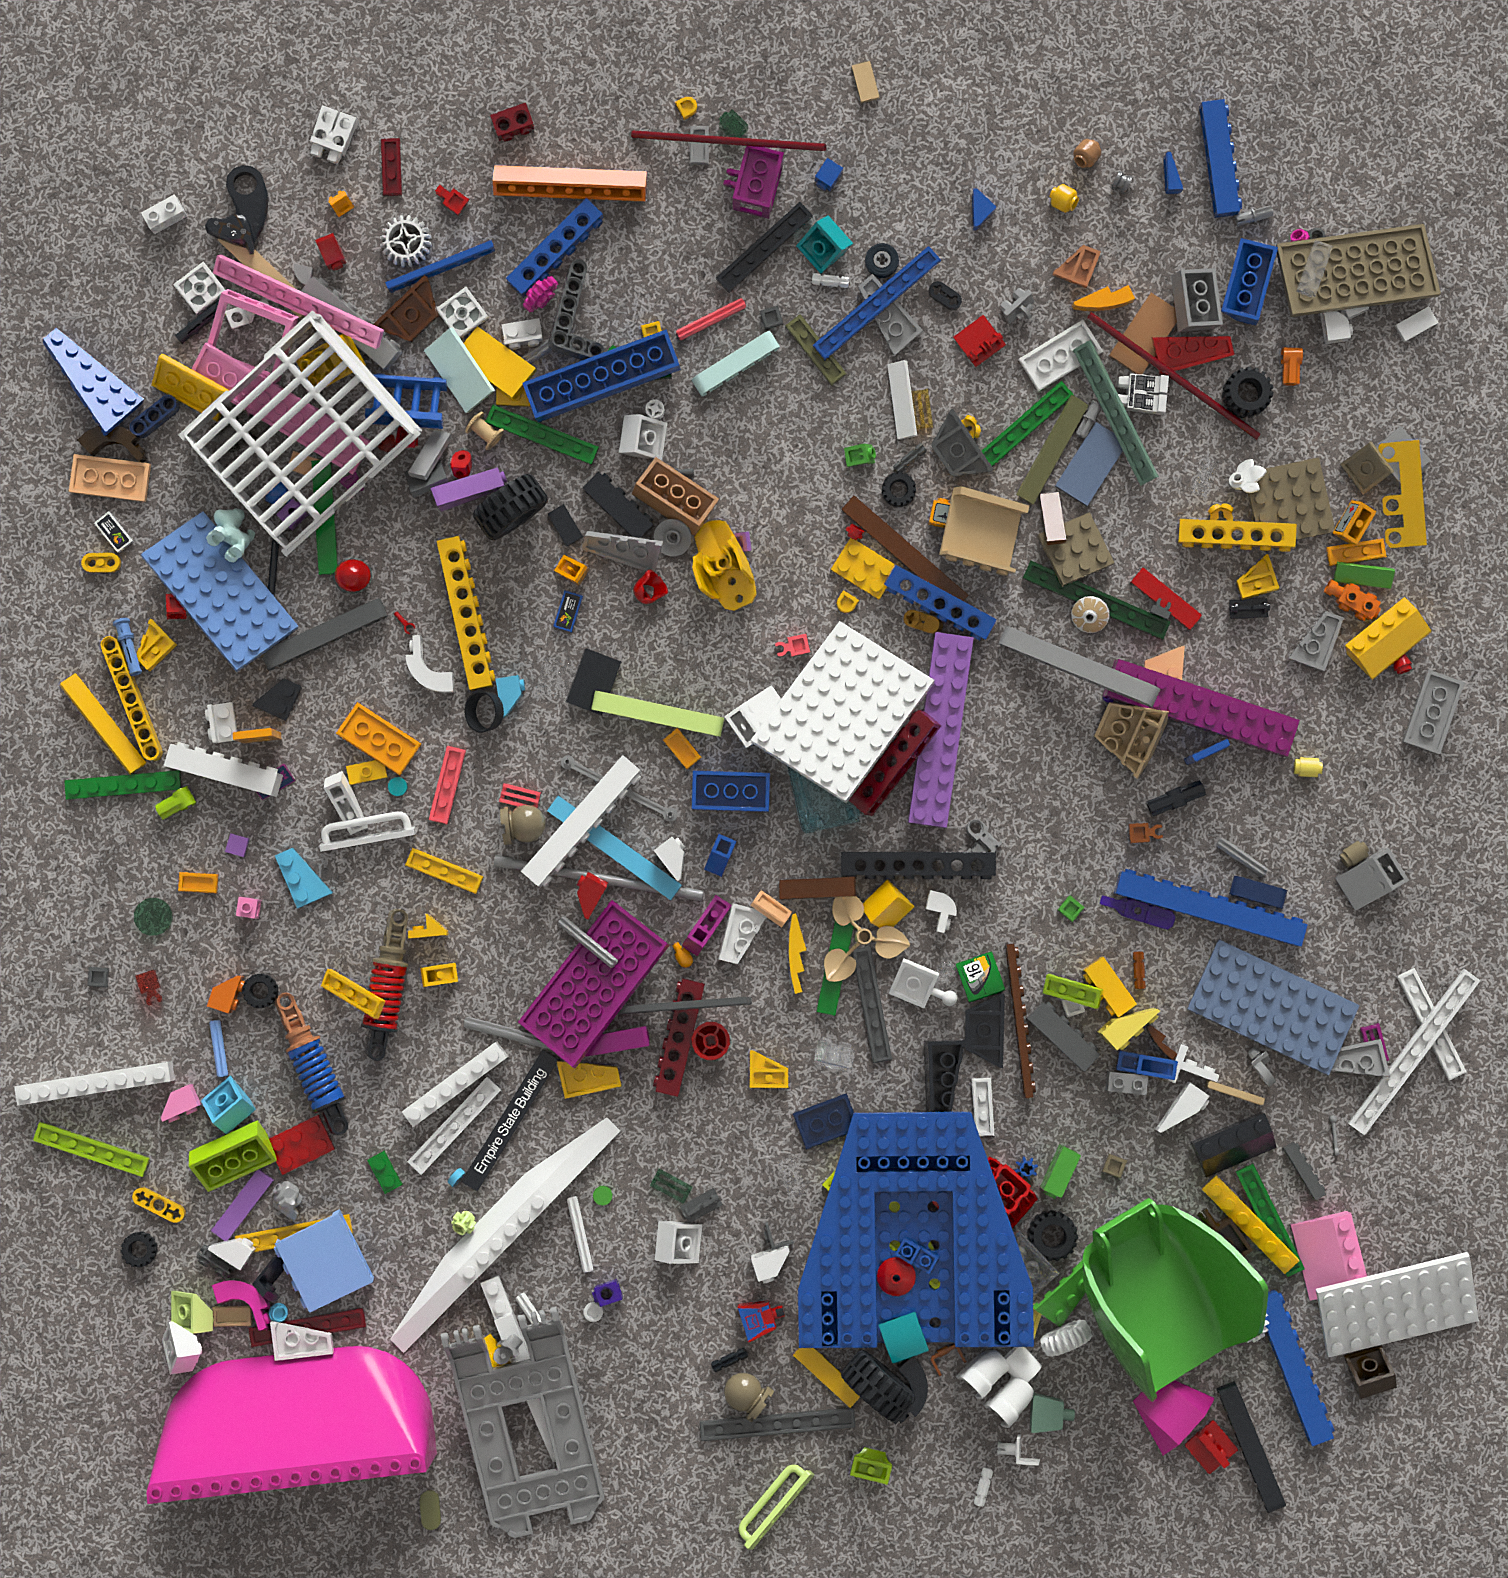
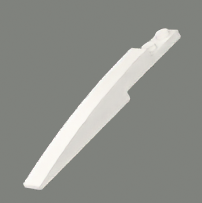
[480,1275,556,1462]

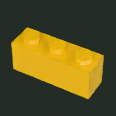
[1083,957,1137,1018]

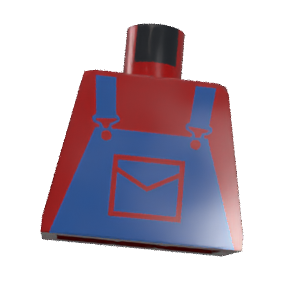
[738,1300,785,1343]

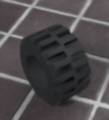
[1222,367,1274,418]
[1027,1210,1078,1261]

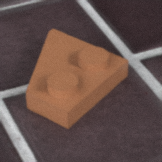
[1053,245,1101,288]

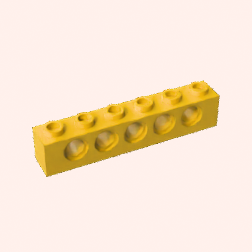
[1178,519,1297,552]

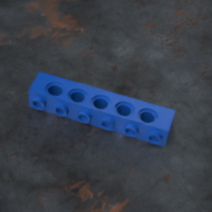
[506,198,603,298]
[884,564,997,641]

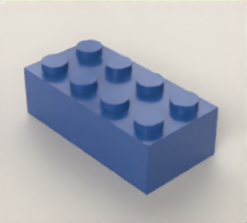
[692,771,770,812]

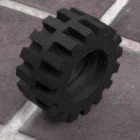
[882,472,916,508]
[242,974,279,1008]
[120,1231,158,1268]

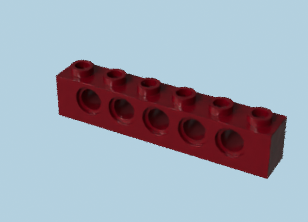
[849,710,941,816]
[653,978,705,1097]

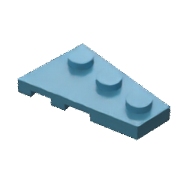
[275,848,333,908]

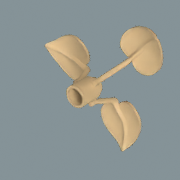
[824,897,910,982]

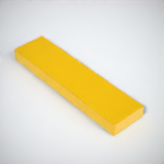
[405,848,484,894]
[321,969,385,1019]
[793,1348,860,1408]

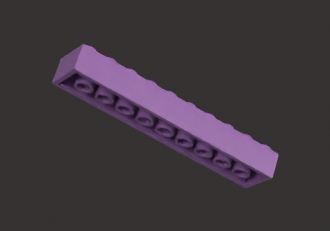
[907,632,974,828]

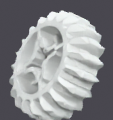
[380,215,432,267]
[1040,1320,1092,1357]

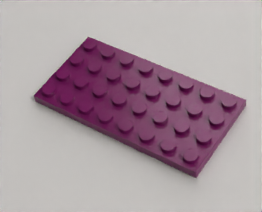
[518,900,670,1068]

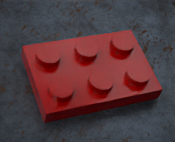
[269,1114,335,1175]

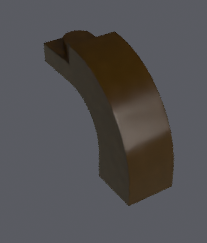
[77,426,147,463]

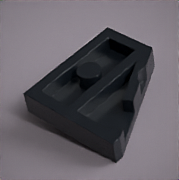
[252,678,302,721]

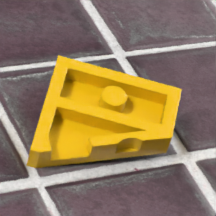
[1236,554,1279,600]
[137,619,177,672]

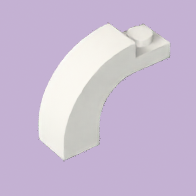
[406,635,455,693]

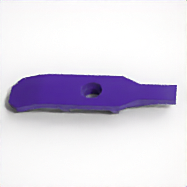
[1099,895,1176,930]

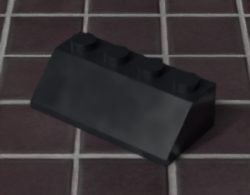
[1191,1112,1277,1178]

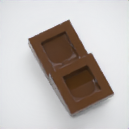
[1146,1024,1177,1060]

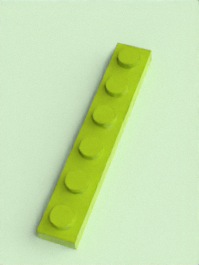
[33,1122,150,1177]

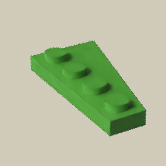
[1033,1260,1086,1327]

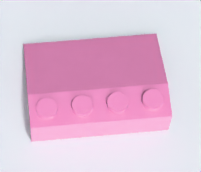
[1291,1211,1367,1300]

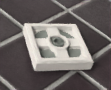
[173,262,225,316]
[437,287,489,339]

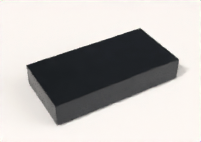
[547,504,583,547]

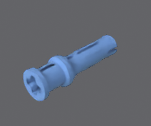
[113,618,142,676]

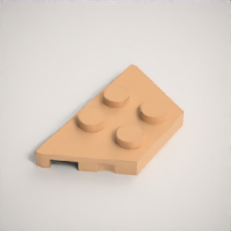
[1144,646,1185,680]

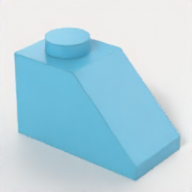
[496,675,525,718]

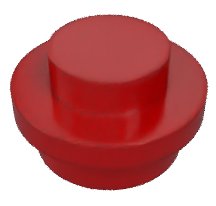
[845,524,864,541]

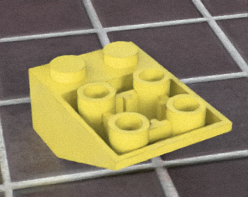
[1097,1008,1160,1050]

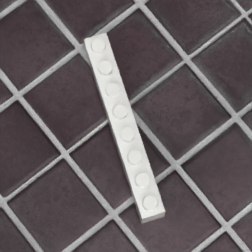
[521,755,641,888]
[14,1061,175,1106]

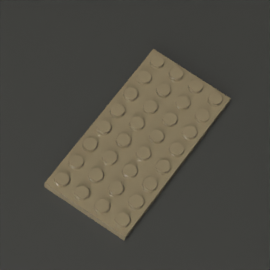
[1275,224,1441,317]

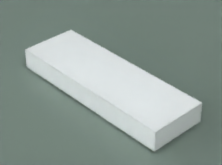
[971,1078,994,1137]

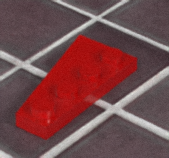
[1151,336,1235,375]

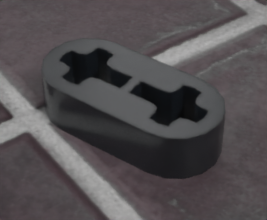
[929,281,962,310]

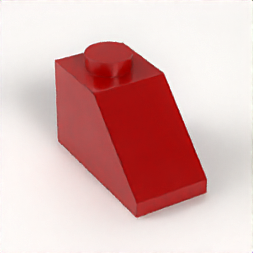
[315,233,347,270]
[577,872,608,920]

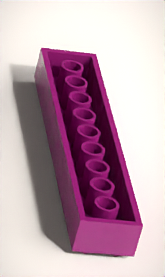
[1103,659,1300,757]

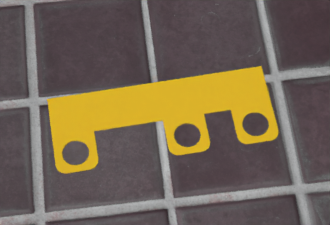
[1378,440,1427,548]

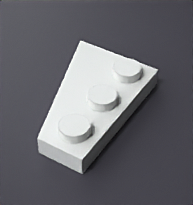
[718,903,767,964]
[270,1321,334,1361]

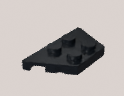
[964,993,1005,1068]

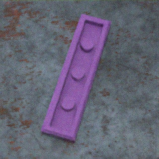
[211,1169,274,1241]

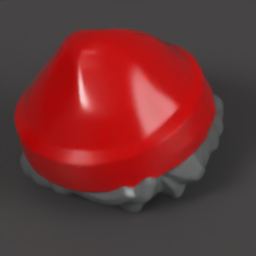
[333,558,371,593]

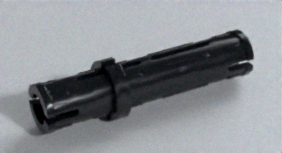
[175,299,219,345]

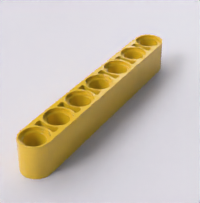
[101,636,163,761]

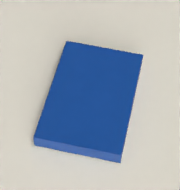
[1184,739,1230,765]

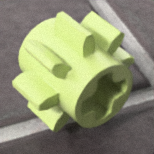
[451,1211,476,1235]

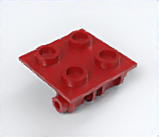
[953,315,1006,367]

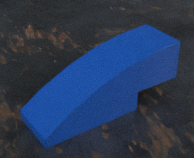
[1116,1050,1178,1080]

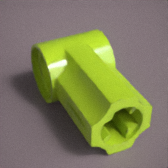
[155,786,197,820]

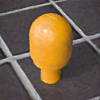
[672,942,693,968]

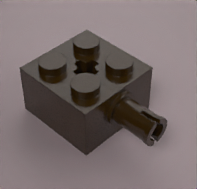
[1197,1208,1253,1257]

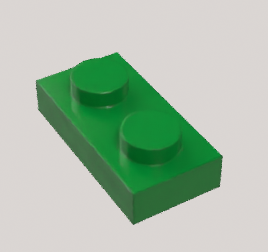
[367,1150,403,1194]

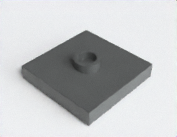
[404,459,448,498]

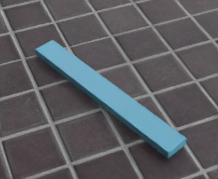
[547,796,682,900]

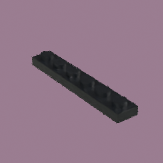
[716,202,813,293]

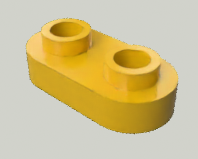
[81,553,121,573]

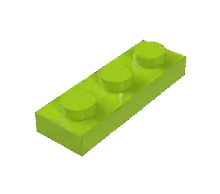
[1043,974,1103,1009]

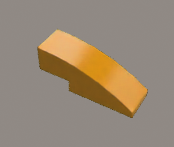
[1072,285,1135,311]

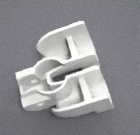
[956,1347,1042,1428]

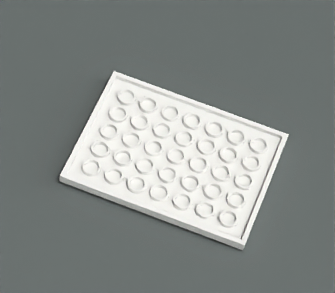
[751,621,934,803]

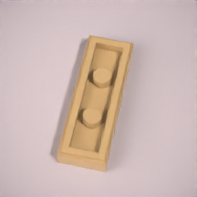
[1205,1080,1265,1105]

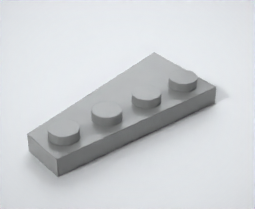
[858,274,923,357]

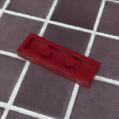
[381,138,402,196]

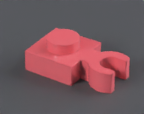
[775,634,810,657]

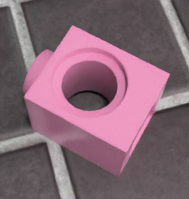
[236,897,262,919]

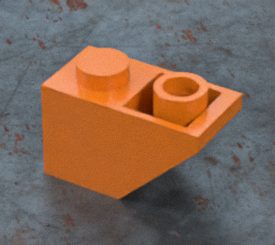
[207,975,245,1014]

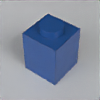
[815,158,843,191]

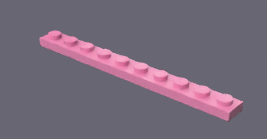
[213,254,384,349]

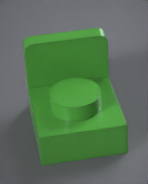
[844,443,876,467]

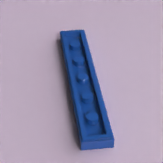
[385,240,495,293]

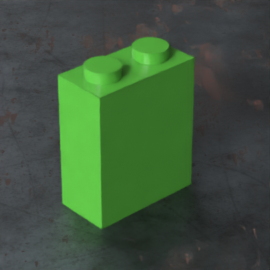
[1040,1144,1081,1199]

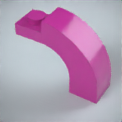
[212,1280,271,1331]

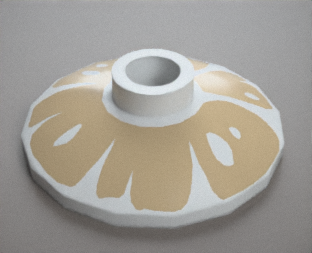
[1071,596,1109,633]

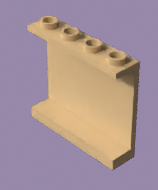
[939,486,1029,576]

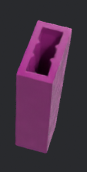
[585,1025,650,1057]

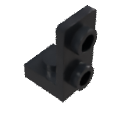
[252,1255,284,1303]

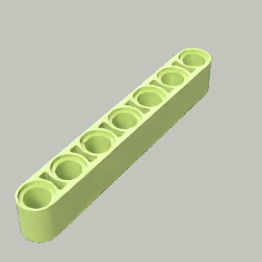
[591,691,725,737]

